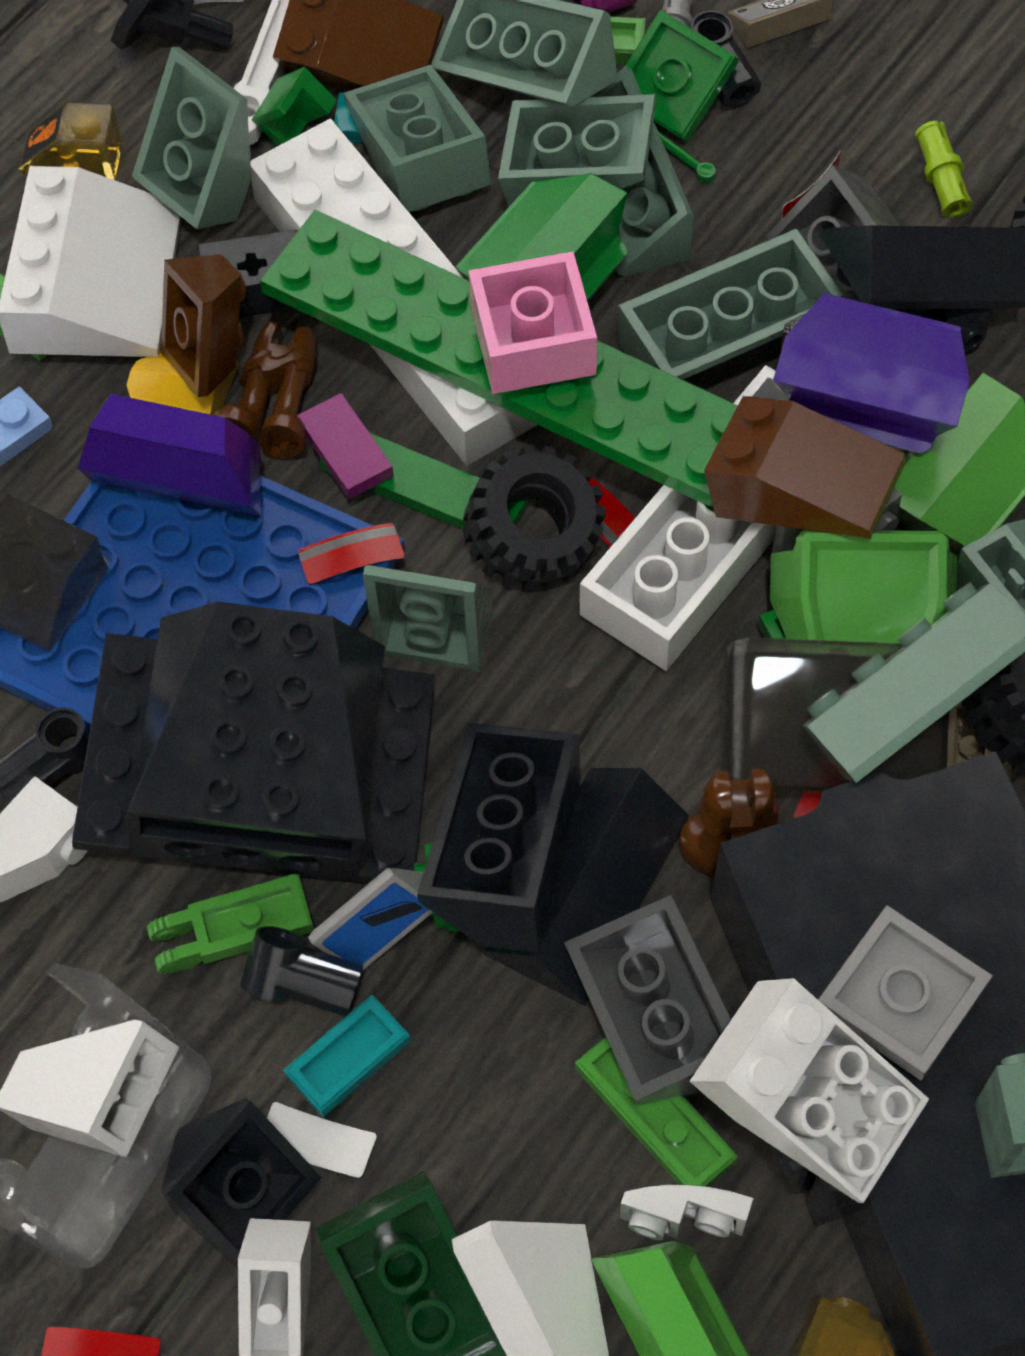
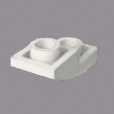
[620,1185,753,1240]

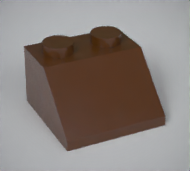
[161,254,246,397]

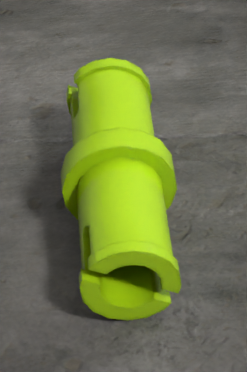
[915,121,973,218]

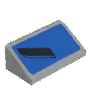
[308,868,433,971]

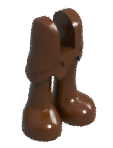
[213,321,317,459]
[679,768,780,878]

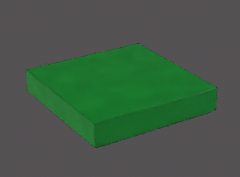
[625,10,740,143]

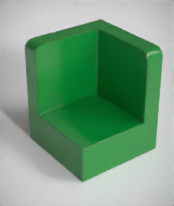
[252,67,337,146]

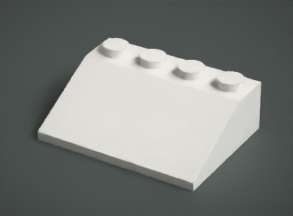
[0,166,182,357]

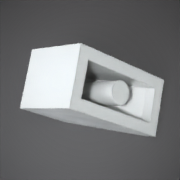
[238,1218,311,1356]

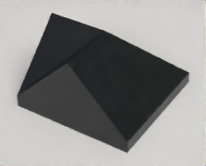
[161,1098,322,1268]

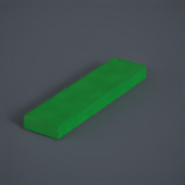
[320,433,528,530]

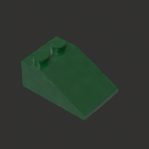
[315,1171,506,1356]

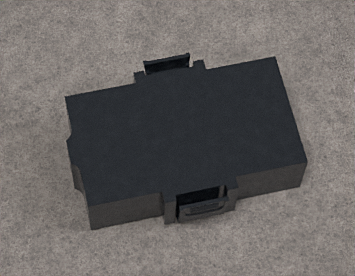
[711,751,1025,1356]

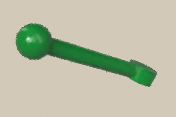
[658,131,716,184]

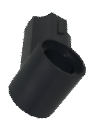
[691,10,761,109]
[0,707,90,803]
[240,926,364,1016]

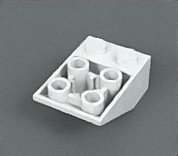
[690,978,929,1203]

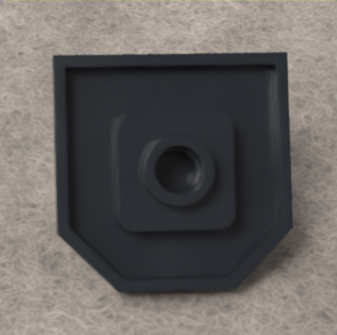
[110,0,233,50]

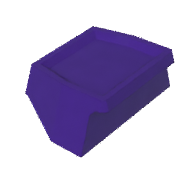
[773,293,970,453]
[77,394,261,517]

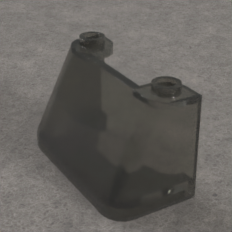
[720,638,950,797]

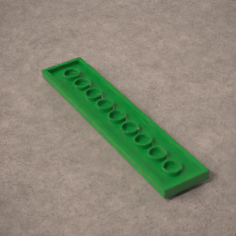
[260,209,738,508]

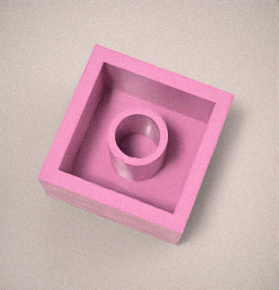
[469,251,597,394]

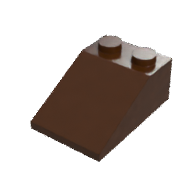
[273,0,444,91]
[704,396,906,539]

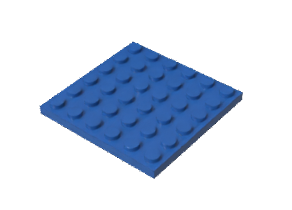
[0,475,405,730]

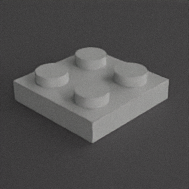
[818,905,993,1081]

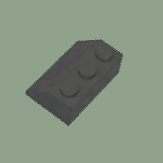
[766,165,900,302]
[564,895,731,1103]

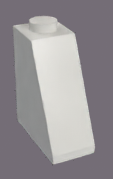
[0,1019,179,1158]
[452,1221,609,1356]

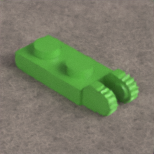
[147,874,314,974]

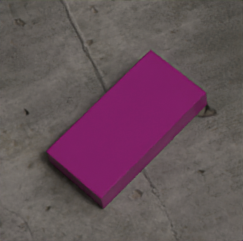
[297,393,394,499]

